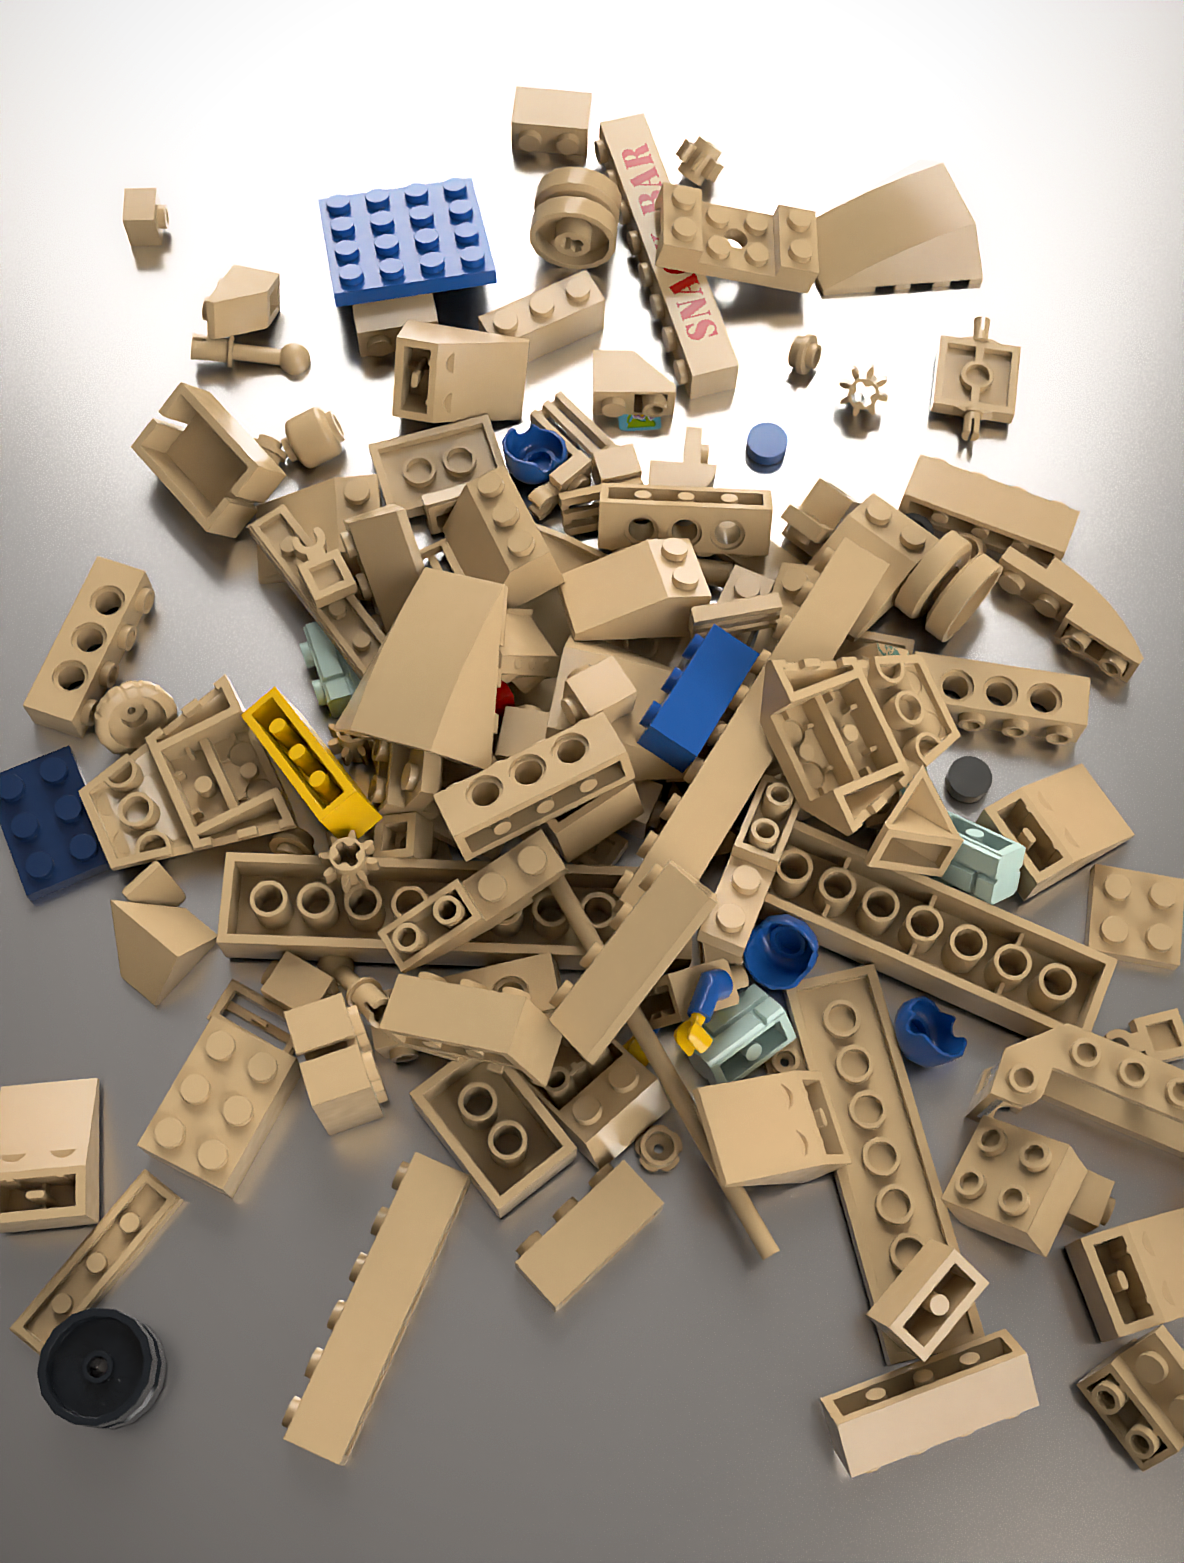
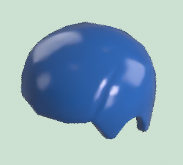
[502,424,568,484]
[743,914,819,990]
[894,996,967,1068]

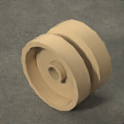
[529,166,622,270]
[894,530,1003,642]

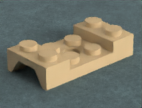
[654,182,819,294]

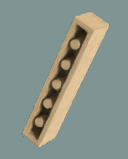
[282,1151,471,1466]

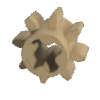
[675,135,725,186]
[839,363,888,416]
[328,712,374,767]
[319,830,380,893]

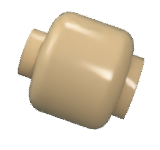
[281,406,347,469]

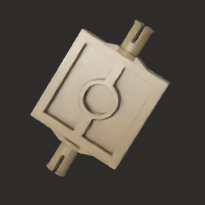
[930,316,1021,441]

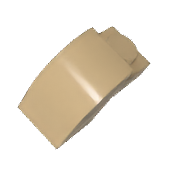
[648,426,717,488]
[780,477,861,557]

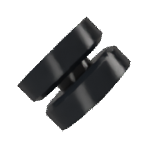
[37,1307,167,1429]

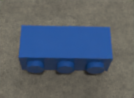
[637,624,759,773]

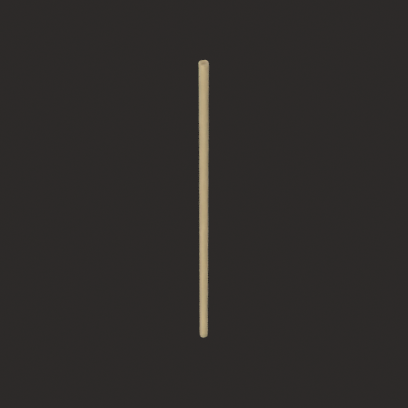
[482,752,780,1260]

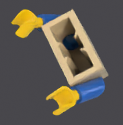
[623,958,749,1066]

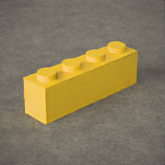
[241,686,383,840]

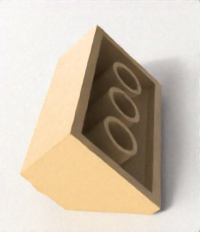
[549,860,718,1065]

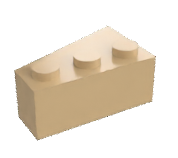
[379,972,563,1087]

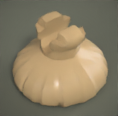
[94,680,178,756]

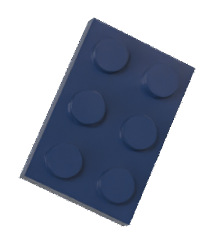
[0,745,111,902]

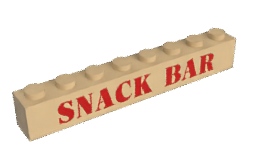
[594,113,740,399]

